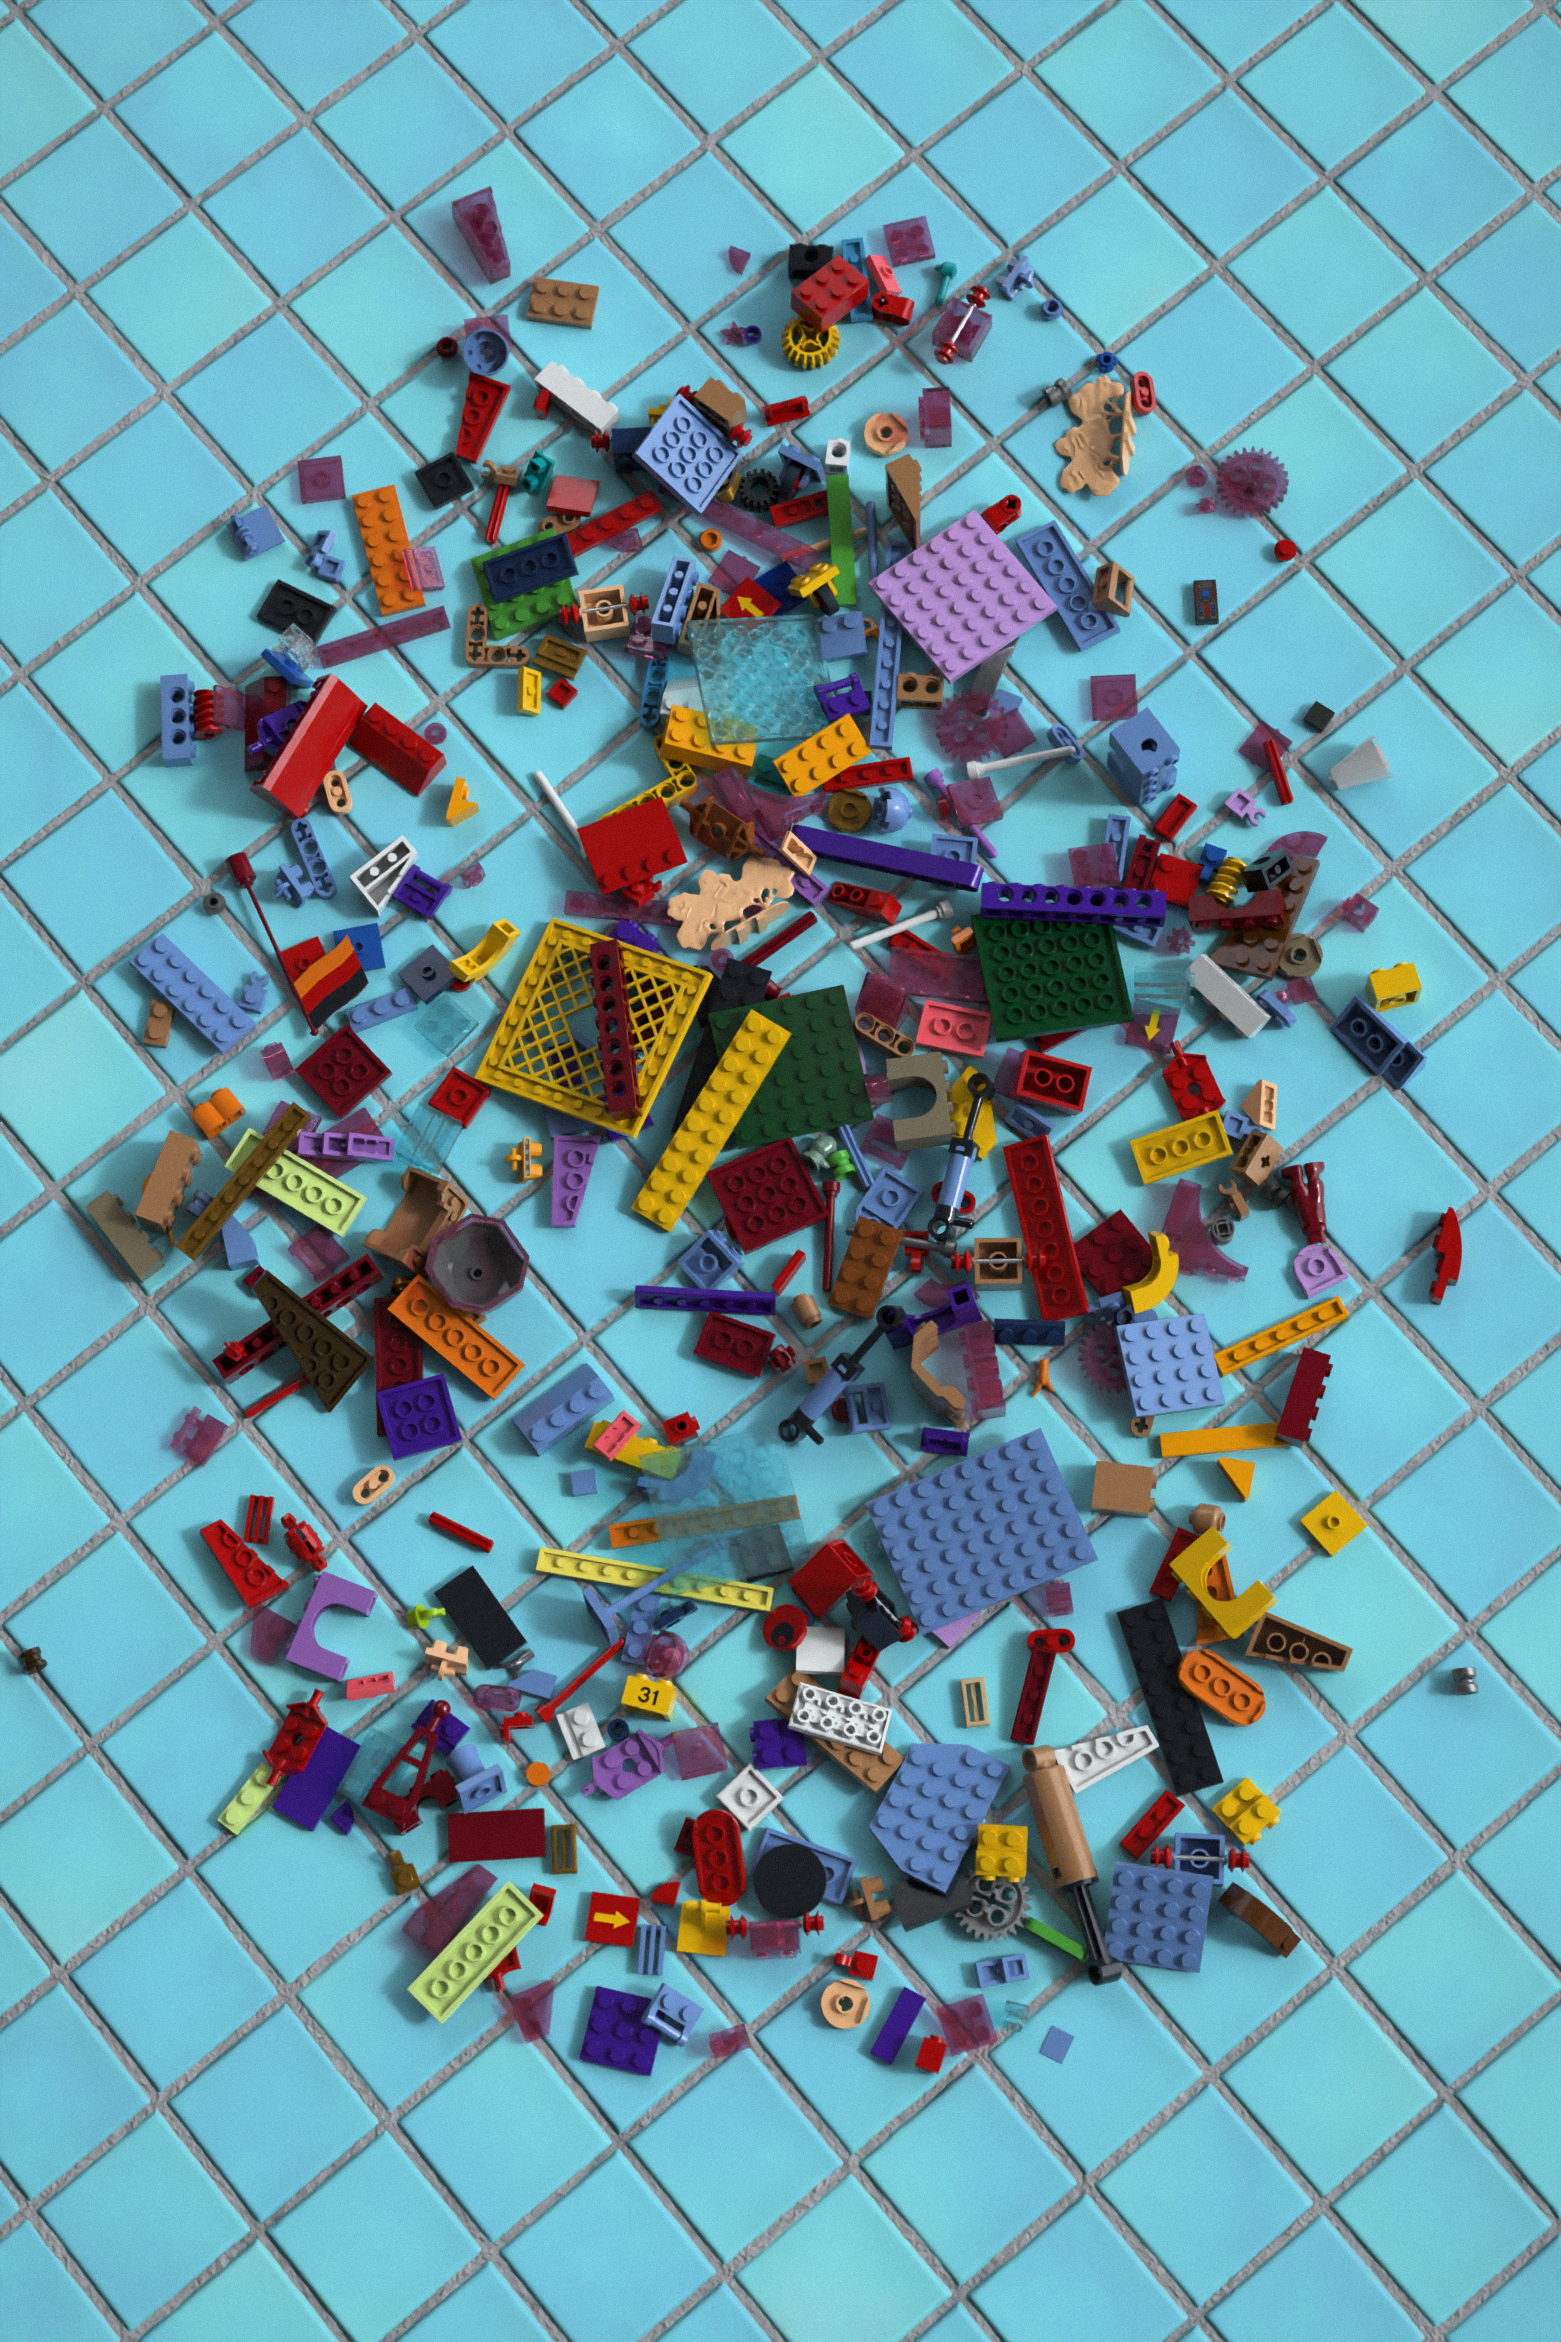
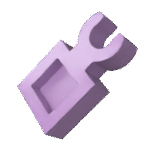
[1224,788,1266,827]

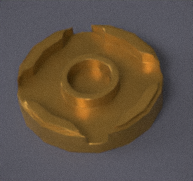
[827,788,872,834]

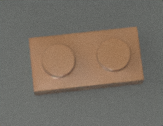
[143,999,175,1048]

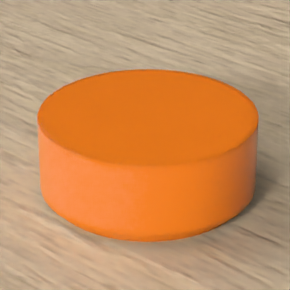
[700,529,722,553]
[526,1762,551,1787]

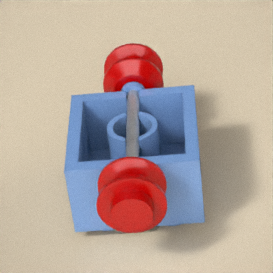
[1150,1833,1249,1887]

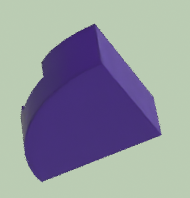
[329,1801,354,1835]

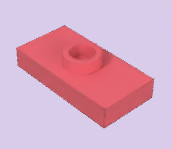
[865,255,902,296]
[592,1410,642,1462]
[346,1672,395,1702]

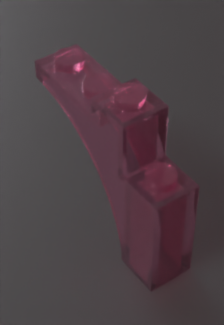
[712,766,828,842]
[1161,1178,1249,1282]

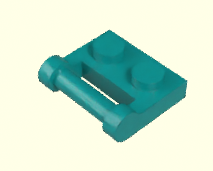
[744,753,792,805]

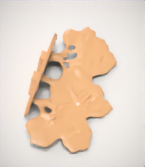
[1053,375,1137,496]
[667,854,795,951]

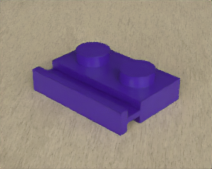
[411,1699,470,1756]

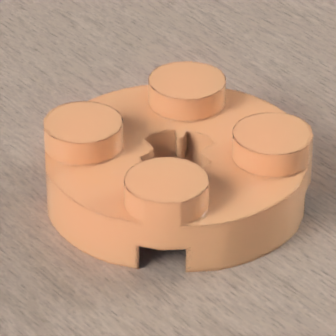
[864,412,908,458]
[821,1979,870,2029]

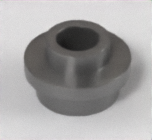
[203,892,226,915]

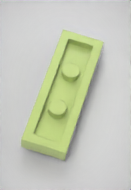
[217,1762,282,1835]

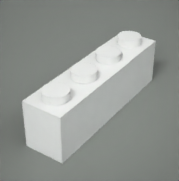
[534,360,620,435]
[1182,954,1272,1038]

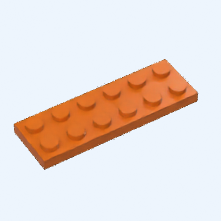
[351,484,426,617]
[387,1274,525,1401]

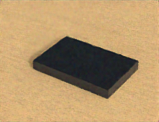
[256,579,337,647]
[890,1866,974,1932]

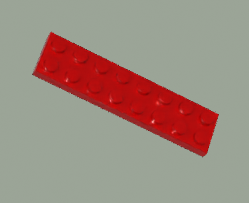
[1003,1134,1090,1321]

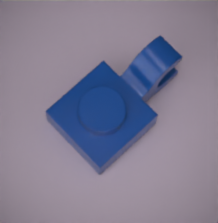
[1198,843,1227,885]

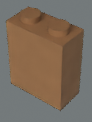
[1091,1461,1157,1518]

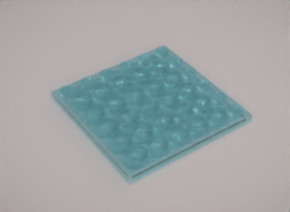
[686,614,835,745]
[639,1424,811,1596]

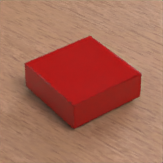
[546,678,578,709]

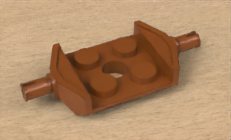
[679,795,766,863]

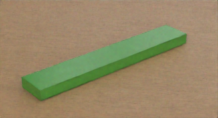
[826,475,857,607]

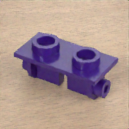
[920,1427,970,1457]

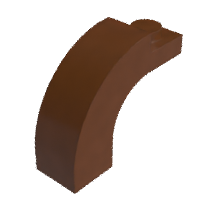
[1218,1882,1302,1958]

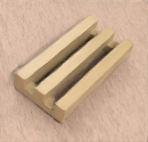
[960,1677,990,1729]

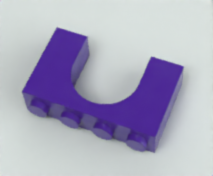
[885,1282,983,1350]

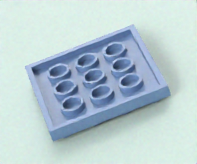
[632,394,744,516]
[1114,1314,1225,1419]
[1104,1861,1213,1973]

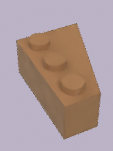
[676,582,721,665]

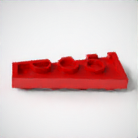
[455,371,511,465]
[199,1519,290,1610]

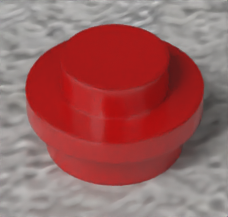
[1274,539,1297,562]

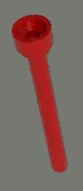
[534,1637,626,1724]

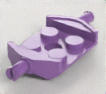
[580,1729,677,1801]

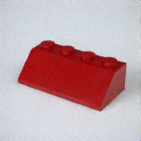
[349,702,447,797]

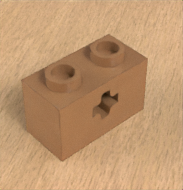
[1229,1130,1284,1187]

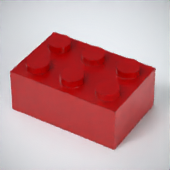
[790,254,869,334]
[1009,1049,1092,1116]

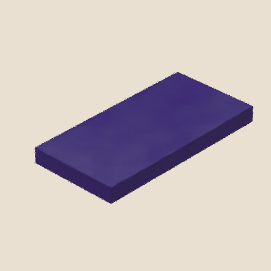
[272,1726,363,1831]

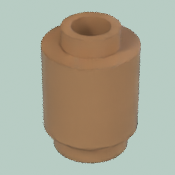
[791,1293,822,1330]

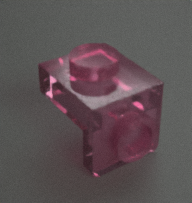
[709,2024,751,2058]

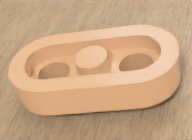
[323,770,353,815]
[353,1465,395,1506]

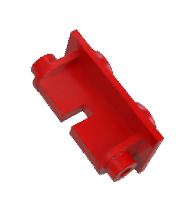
[762,396,811,427]

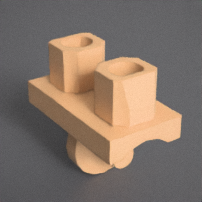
[425,1640,468,1681]

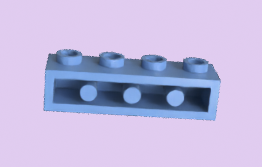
[651,556,699,644]

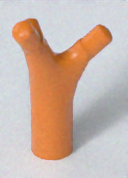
[1031,1359,1055,1396]

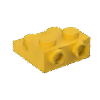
[1211,1777,1281,1846]
[975,1823,1028,1882]

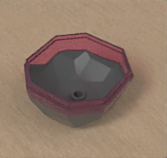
[425,1213,530,1315]

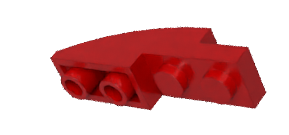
[1429,1207,1462,1305]

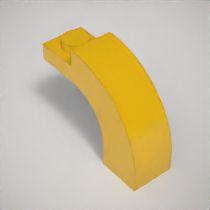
[448,918,521,984]
[1122,1230,1179,1314]

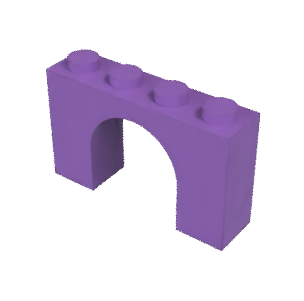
[284,1571,378,1683]

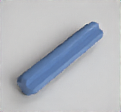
[837,1124,874,1189]

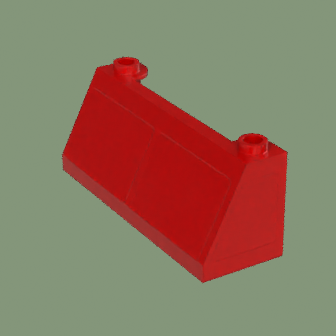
[249,673,368,820]

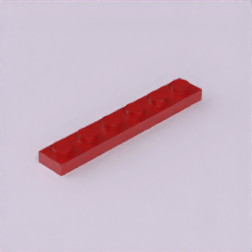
[567,489,663,558]

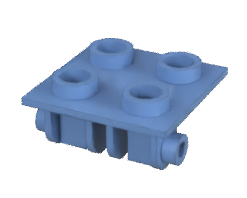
[226,505,285,561]

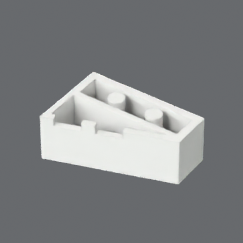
[349,835,418,917]

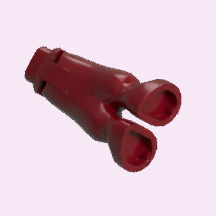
[1280,1162,1327,1245]

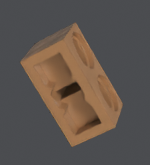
[896,672,944,710]

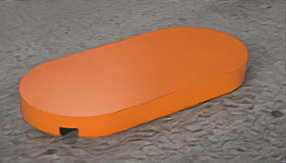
[1178,1649,1266,1727]

